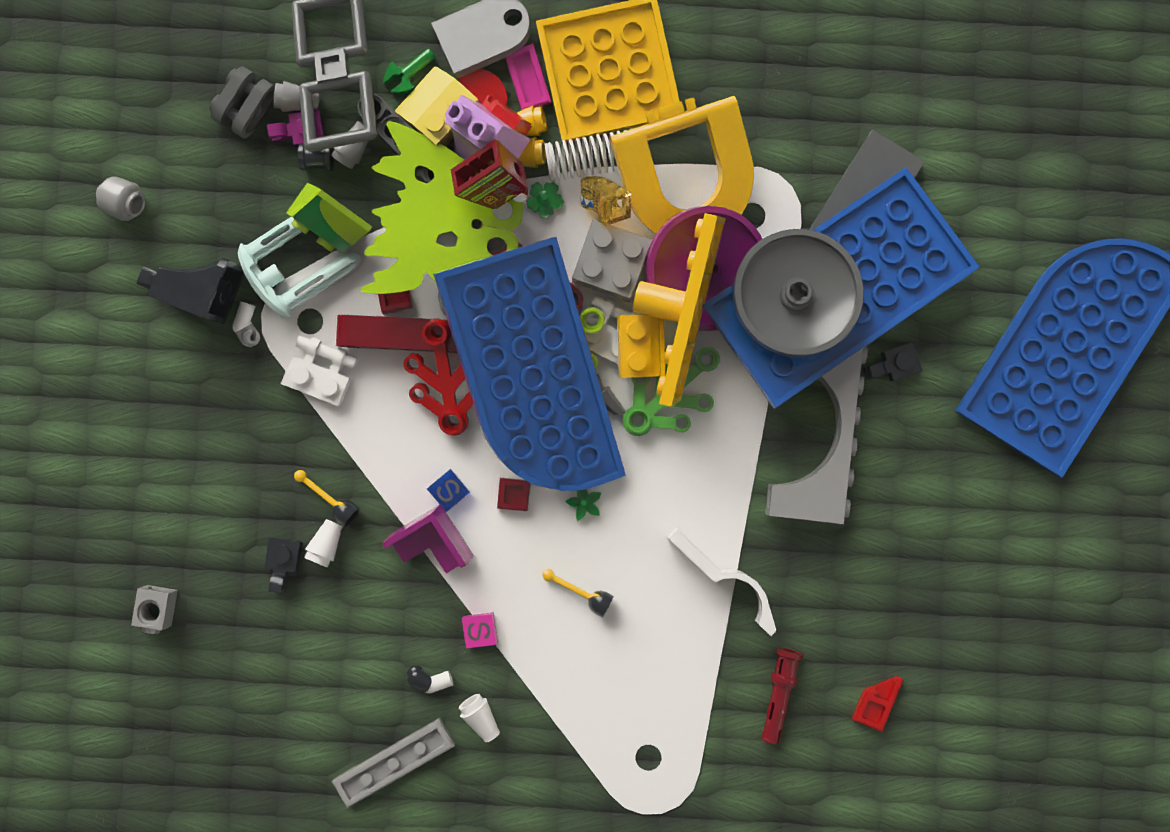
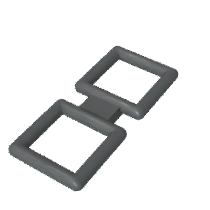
[291,0,377,152]

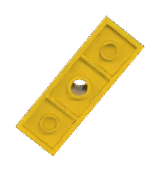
[633,213,726,407]

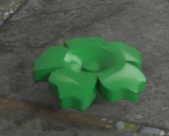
[526,182,564,219]

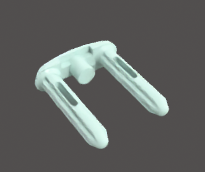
[238,217,361,317]

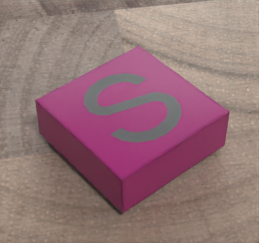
[462,612,498,648]

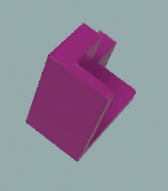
[382,504,474,573]

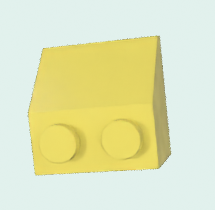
[395,66,479,147]

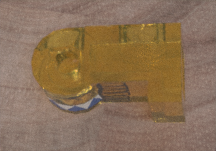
[581,176,631,226]

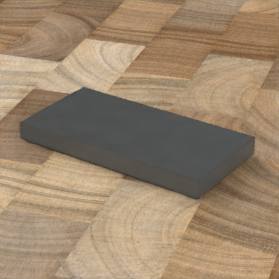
[809,129,925,230]

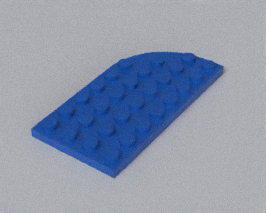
[433,237,626,491]

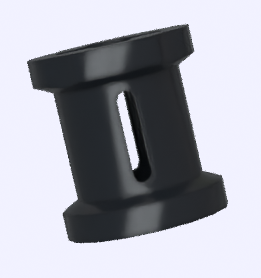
[298,143,335,171]

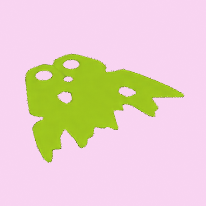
[361,121,524,294]

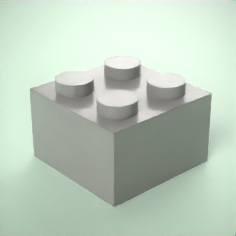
[572,219,652,302]

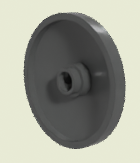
[733,229,863,357]

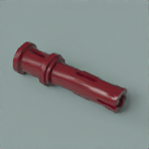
[761,647,804,744]

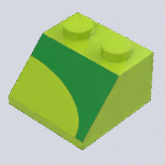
[286,183,372,253]

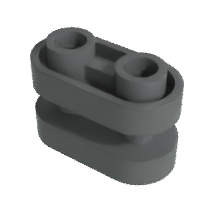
[209,66,275,139]

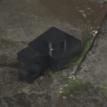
[863,342,922,382]
[264,538,302,593]

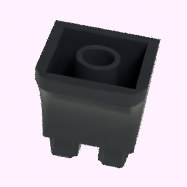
[136,258,244,325]

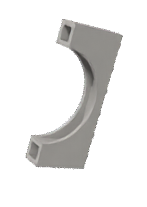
[765,346,868,524]

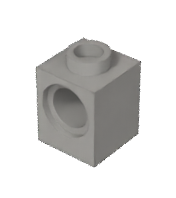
[131,585,178,634]

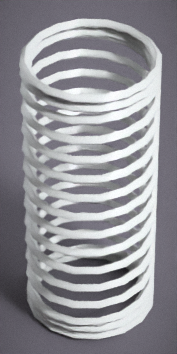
[544,128,635,182]

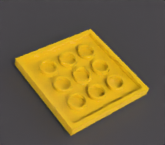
[536,0,680,142]

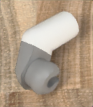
[233,301,260,347]

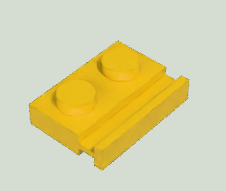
[617,314,665,378]

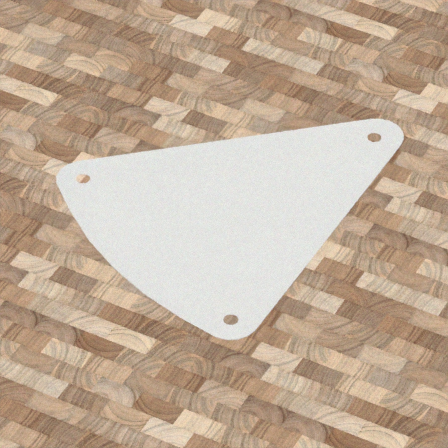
[261,164,801,815]

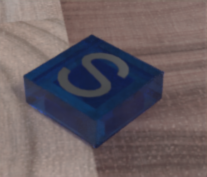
[427,469,471,512]

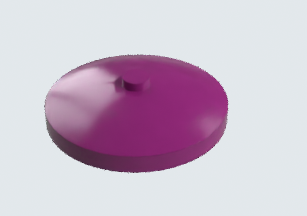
[645,206,762,331]

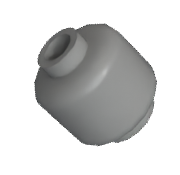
[96,176,145,221]

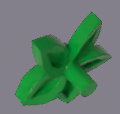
[565,489,601,521]

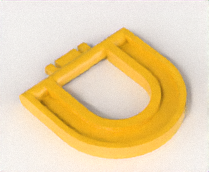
[610,96,754,234]

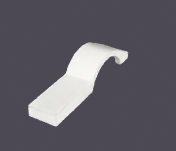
[667,528,776,636]

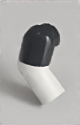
[407,665,454,693]

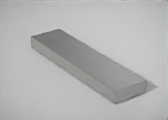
[332,718,455,808]

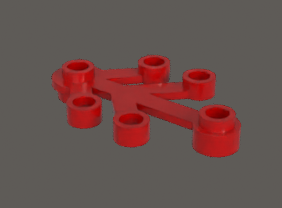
[403,318,473,436]

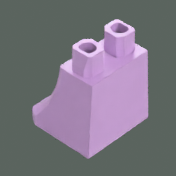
[445,95,531,160]

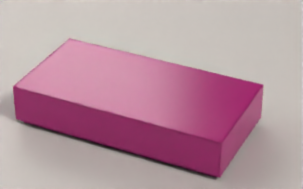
[505,44,551,110]

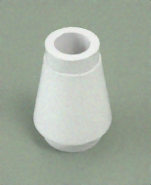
[304,519,342,567]
[459,694,500,742]

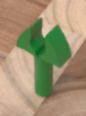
[383,48,435,95]

